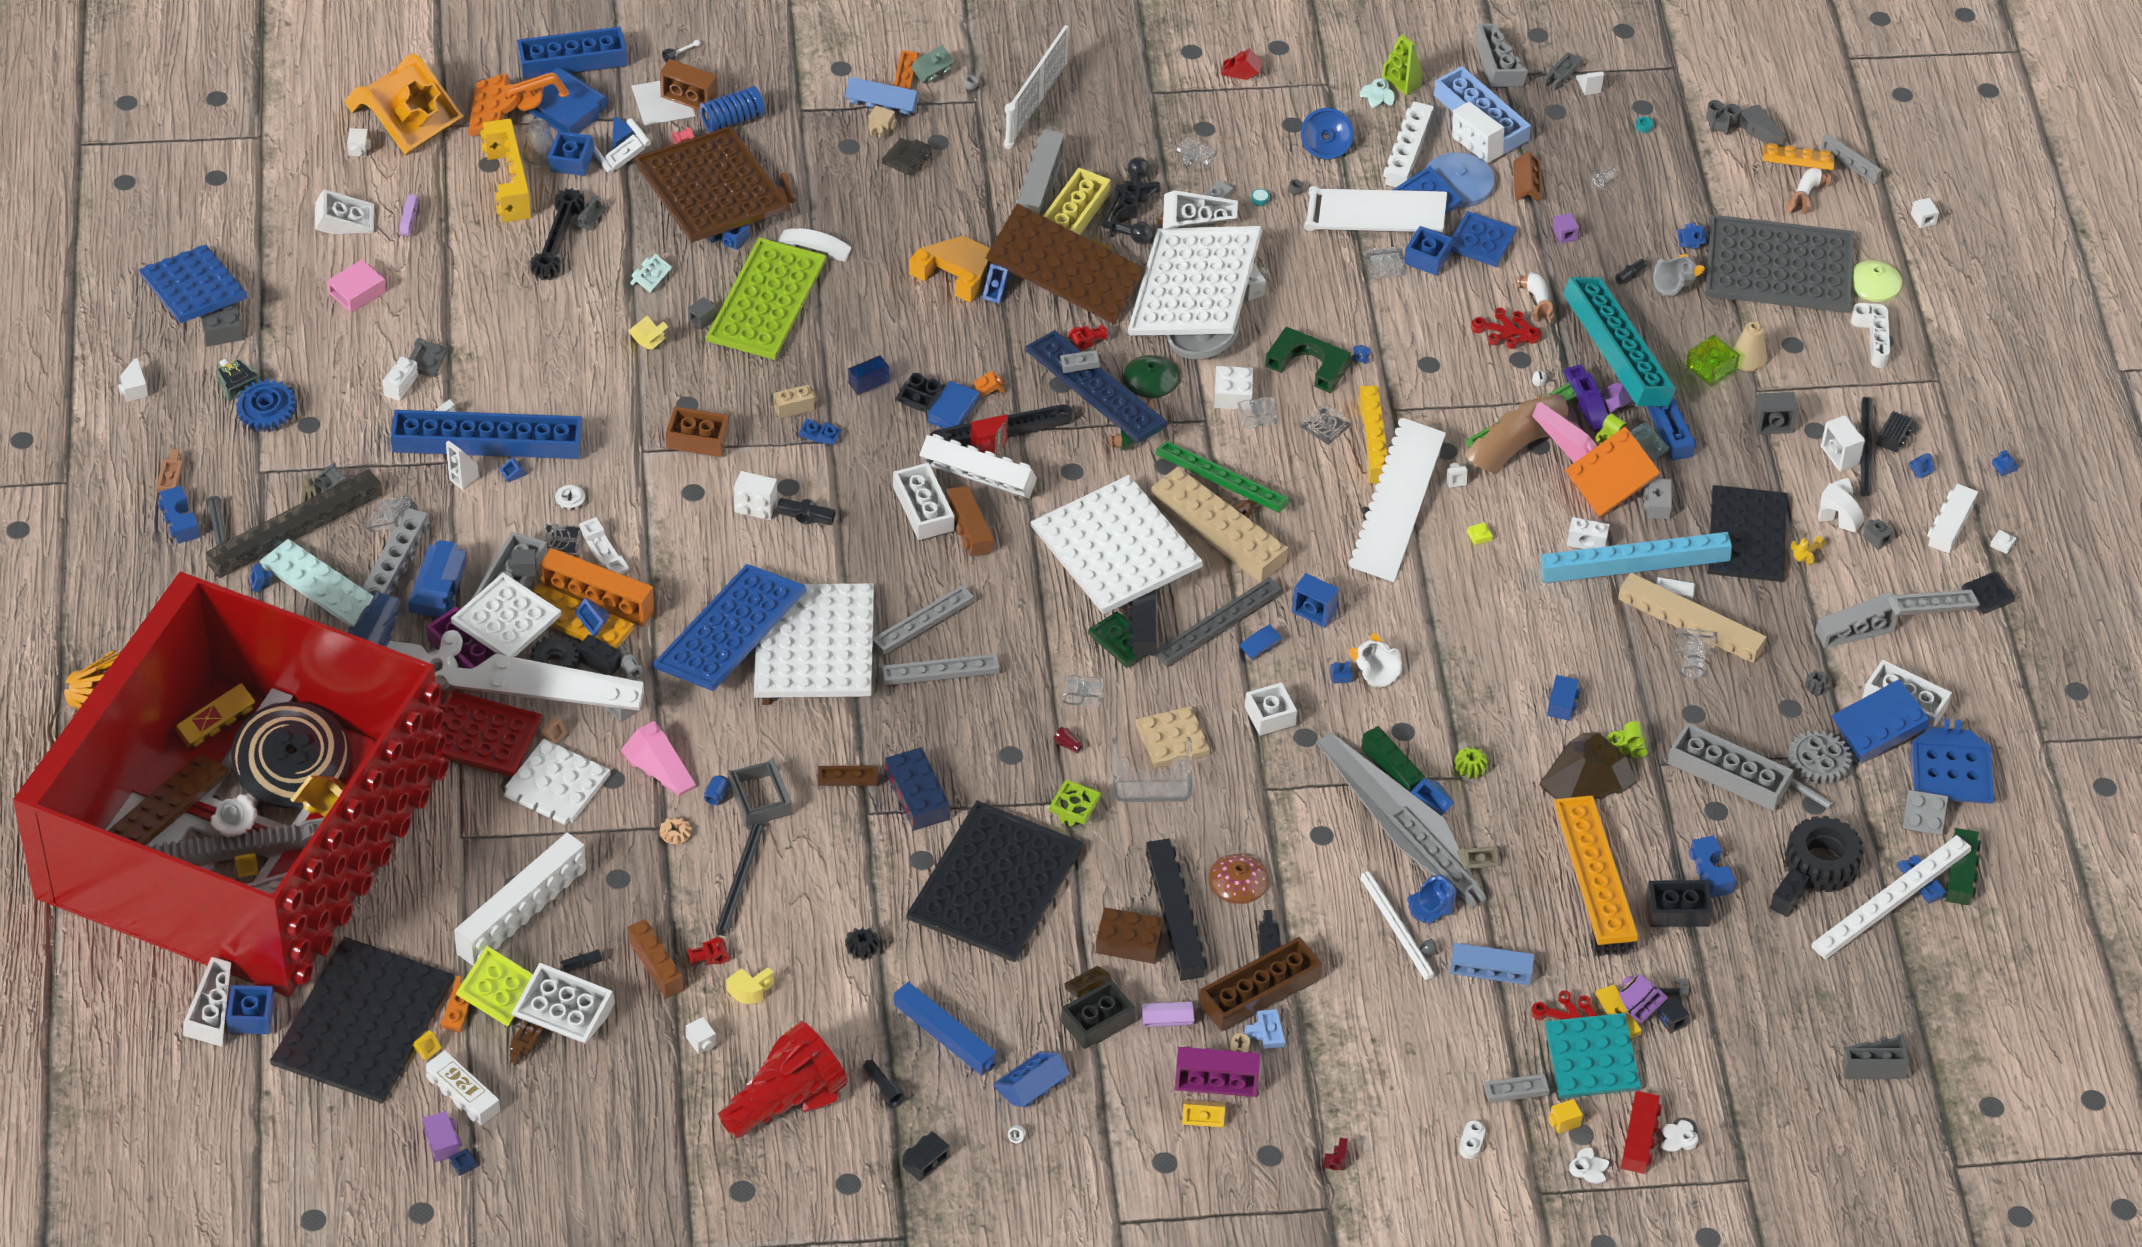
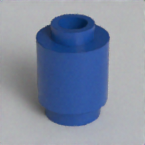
[704,775,730,805]

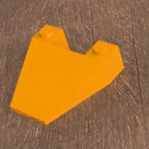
[909,235,990,303]

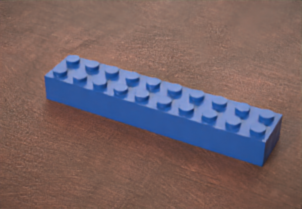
[391,409,583,459]

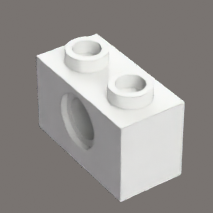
[1567,517,1609,549]

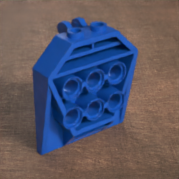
[1909,718,1994,804]

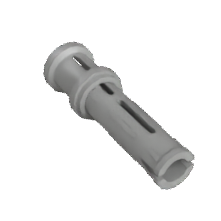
[617,642,644,680]

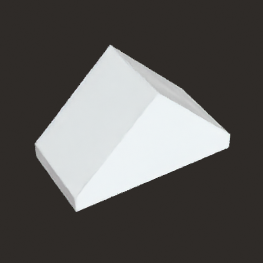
[1576,72,1604,95]

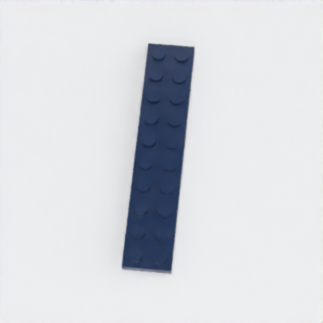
[1026,330,1168,443]

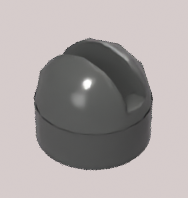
[1288,179,1303,195]
[1420,939,1436,956]

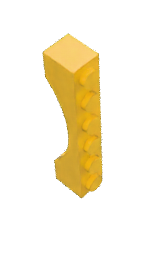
[1358,385,1388,484]

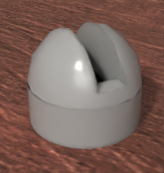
[964,75,978,90]

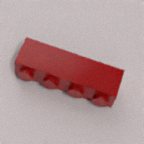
[1620,1091,1663,1174]

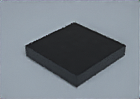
[1962,572,2016,615]

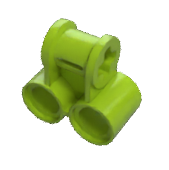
[1595,413,1627,445]
[1607,721,1648,758]

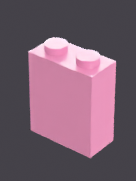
[327,260,386,313]

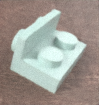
[630,253,672,293]

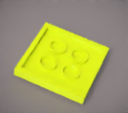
[456,946,533,1027]

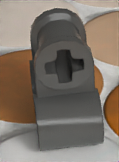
[1706,100,1741,135]

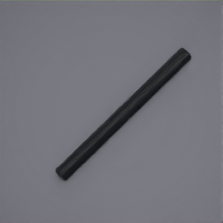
[1861,396,1872,497]
[716,823,763,936]

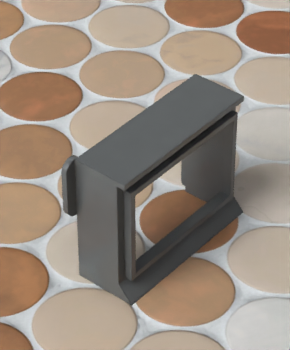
[728,757,791,830]

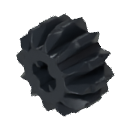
[845,926,879,961]

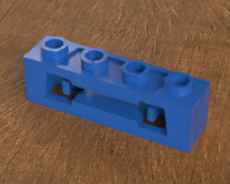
[1647,397,1697,461]

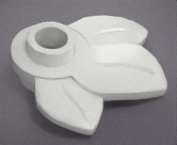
[1660,1120,1698,1152]
[1569,1148,1609,1184]

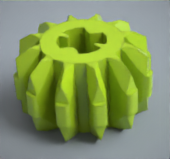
[1454,746,1488,779]

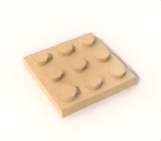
[1136,706,1210,768]

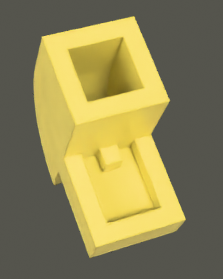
[628,315,668,349]
[726,967,774,1004]

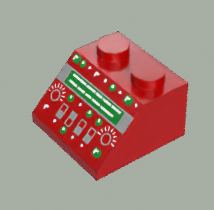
[970,414,1008,457]

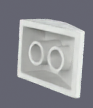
[315,189,374,234]

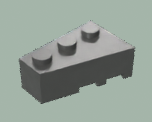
[1842,1033,1909,1079]

